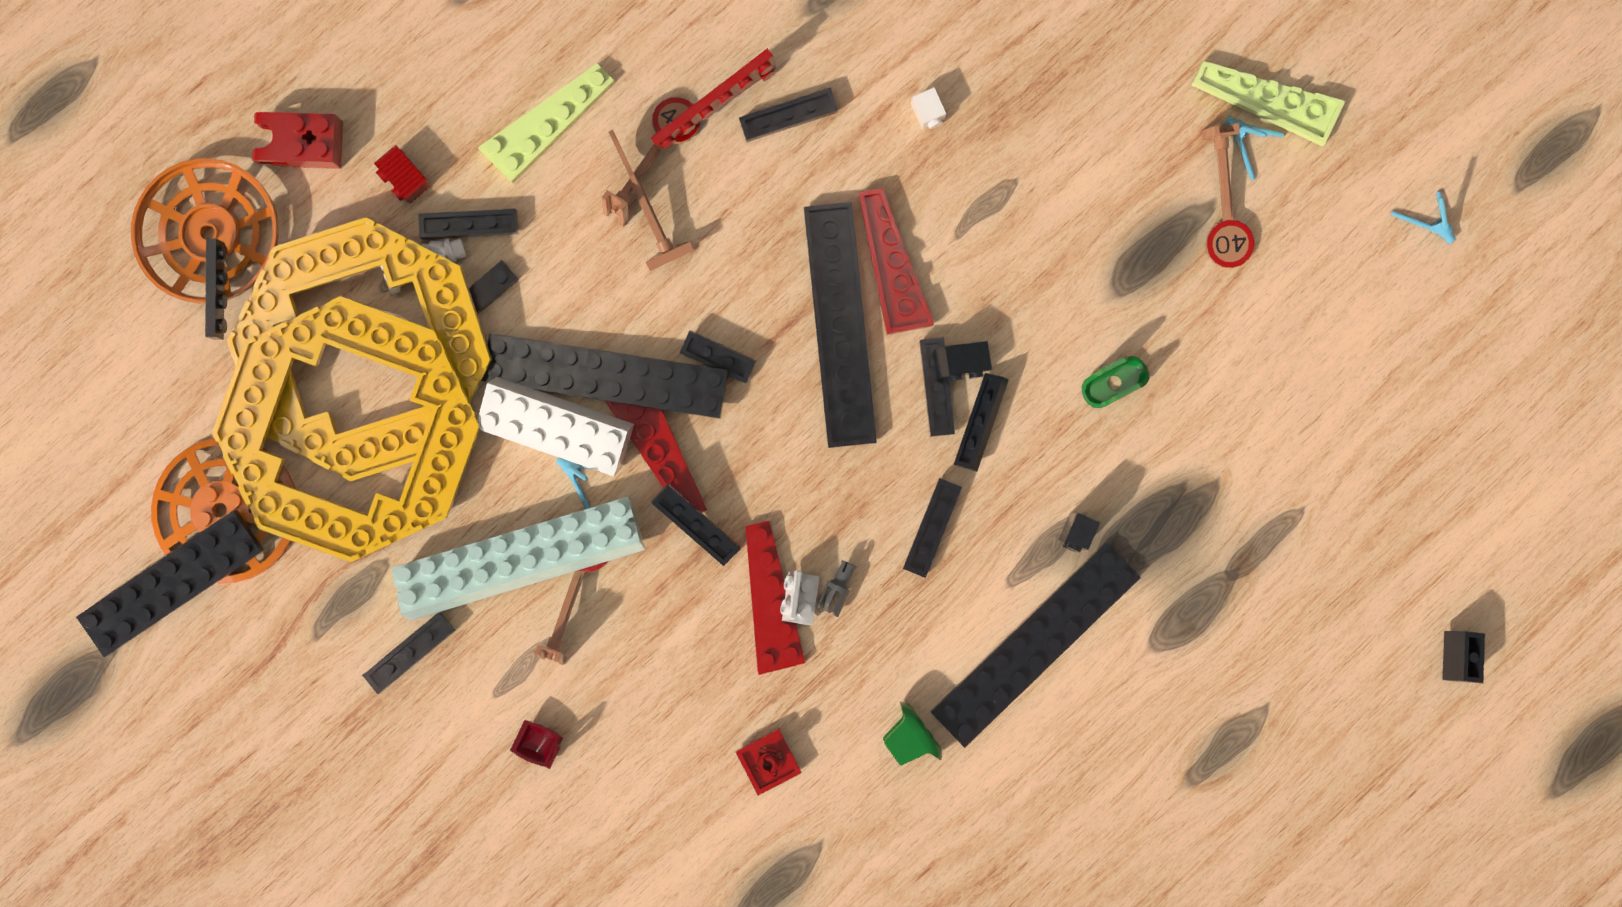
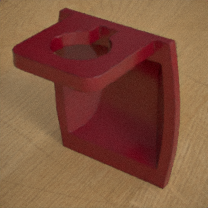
[510,720,563,769]

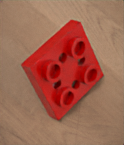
[735,728,802,796]

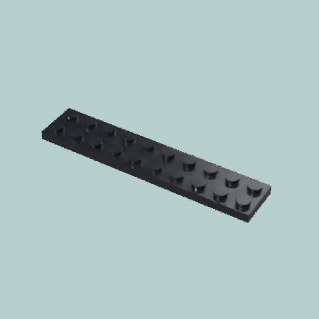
[804,202,877,448]
[482,333,729,419]
[930,542,1141,748]

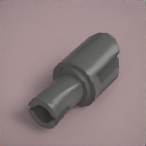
[816,560,857,617]

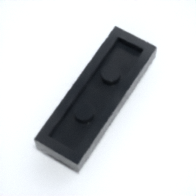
[680,330,756,384]

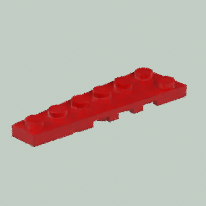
[650,48,776,151]
[858,188,934,335]
[605,401,708,513]
[745,521,806,675]

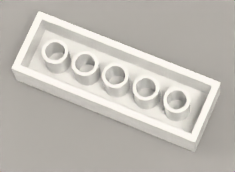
[478,377,634,476]

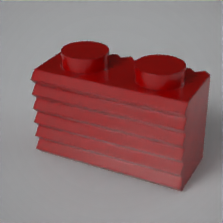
[374,145,432,203]

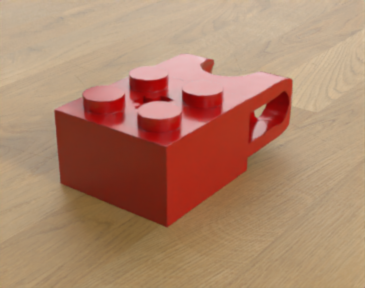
[252,112,343,169]

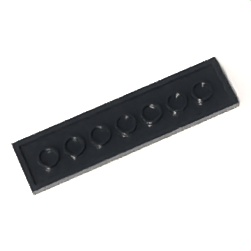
[76,510,265,657]

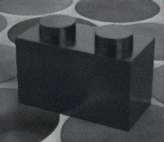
[933,341,992,382]
[1058,513,1100,553]
[1442,631,1485,683]

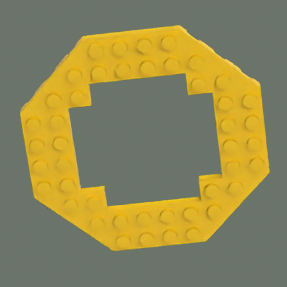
[227,217,492,481]
[212,296,480,562]

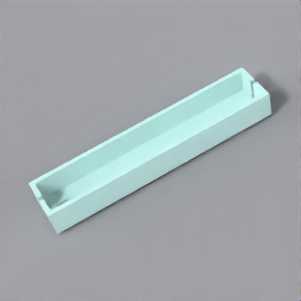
[391,497,645,621]

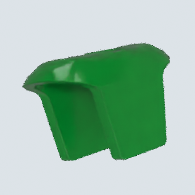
[1081,356,1150,408]
[883,701,942,765]

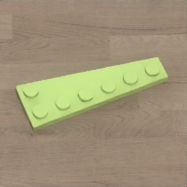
[1191,61,1345,146]
[478,64,615,183]

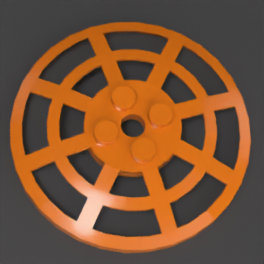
[131,158,279,304]
[151,438,296,583]

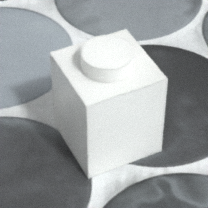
[911,88,946,129]

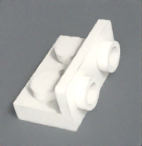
[780,570,819,625]

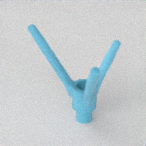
[1224,116,1285,180]
[1391,191,1456,244]
[556,457,591,509]

